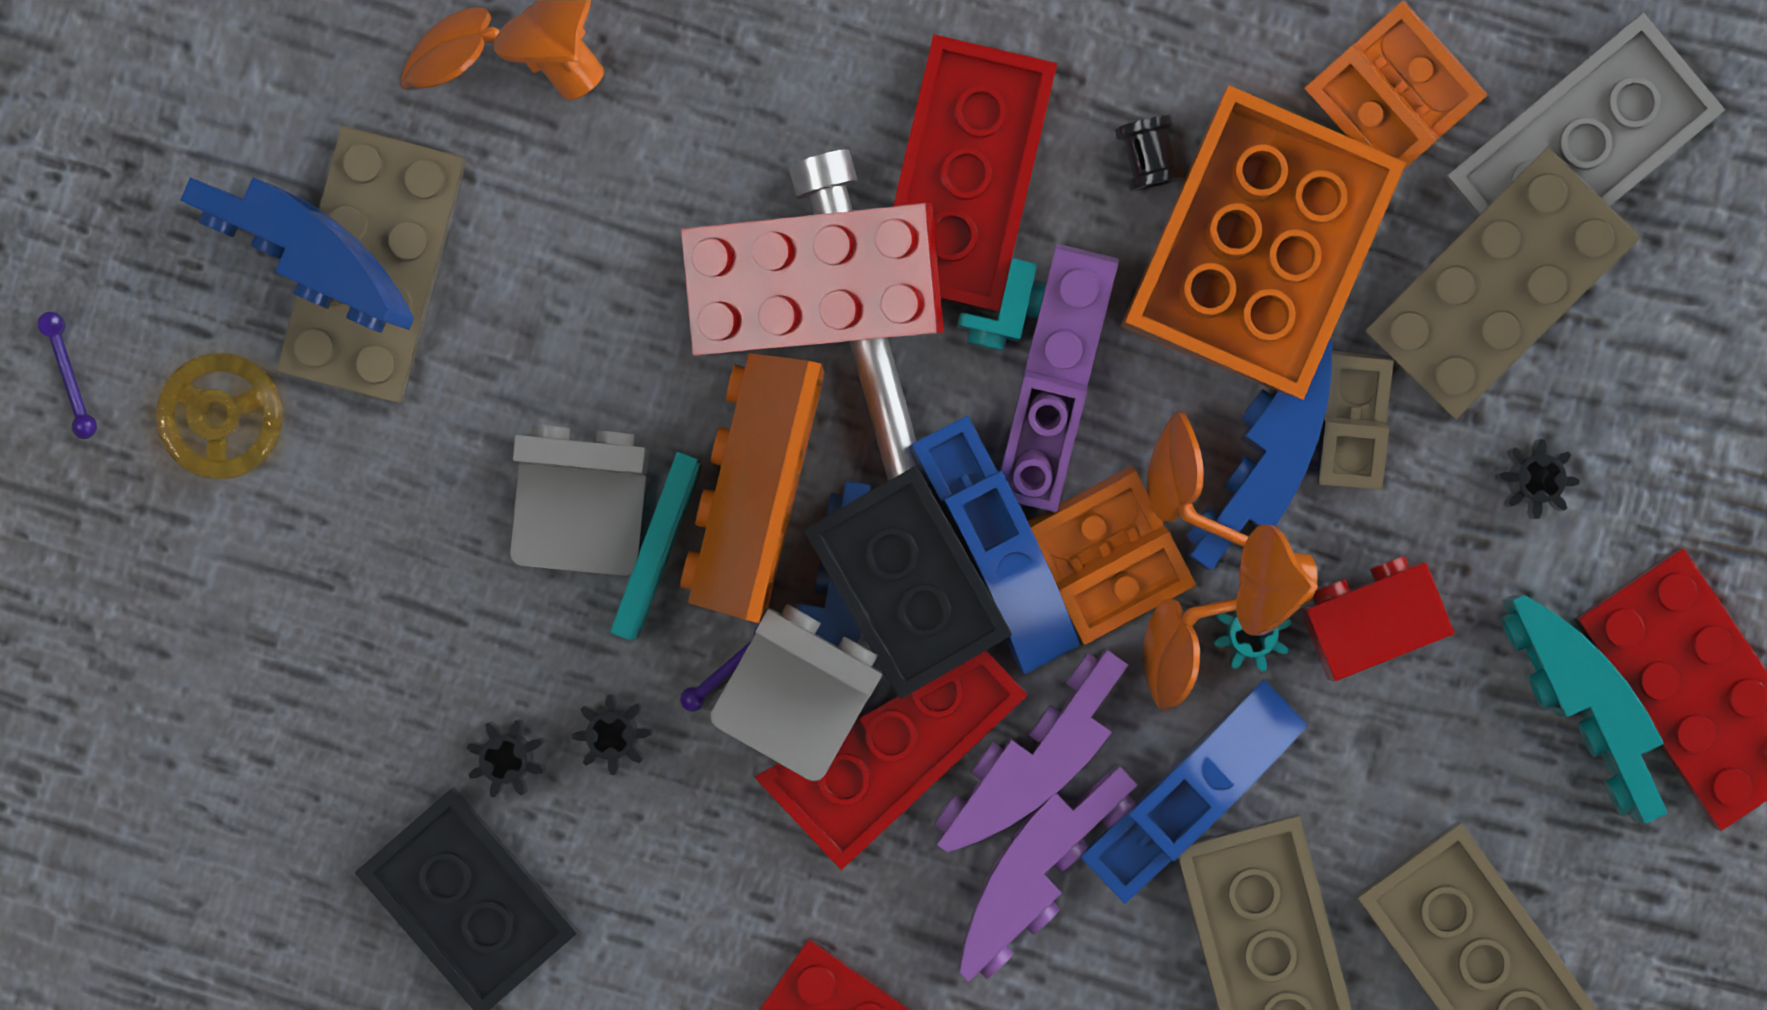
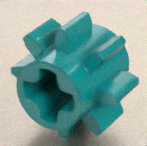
[1211,595,1292,672]

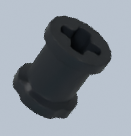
[1115,115,1185,192]

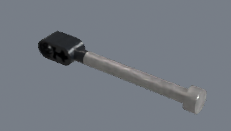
[788,150,930,489]

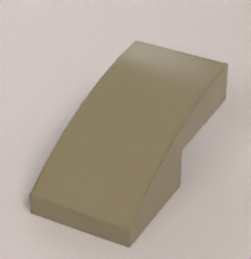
[1318,351,1394,490]

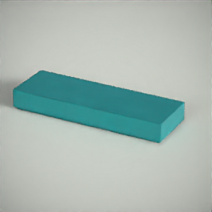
[610,452,703,641]

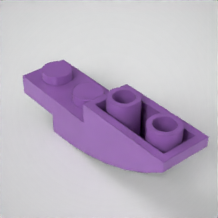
[1000,243,1119,512]
[934,649,1128,853]
[959,764,1138,982]

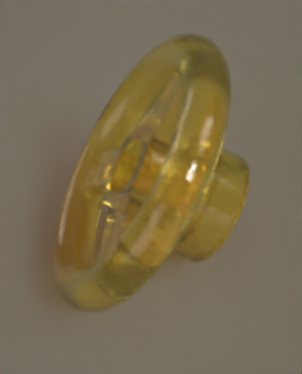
[156,353,283,479]

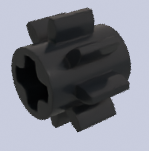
[1495,439,1580,519]
[571,694,653,775]
[467,719,546,797]

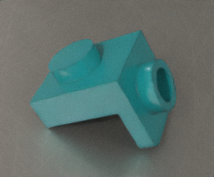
[956,258,1046,351]

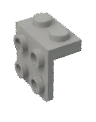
[510,425,649,576]
[711,604,883,781]

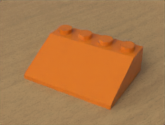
[1120,85,1407,400]
[680,353,825,623]

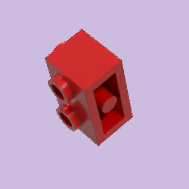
[1300,555,1455,681]

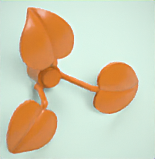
[400,0,604,100]
[1143,410,1318,713]

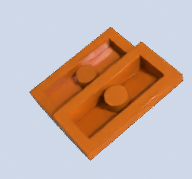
[1304,0,1488,169]
[1027,466,1197,645]

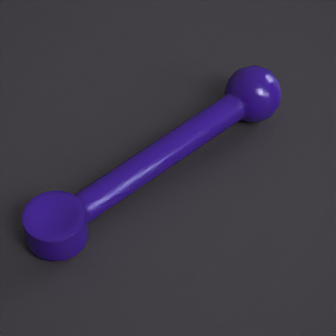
[38,312,97,439]
[680,623,760,712]

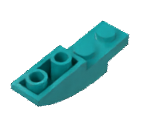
[1500,595,1668,824]

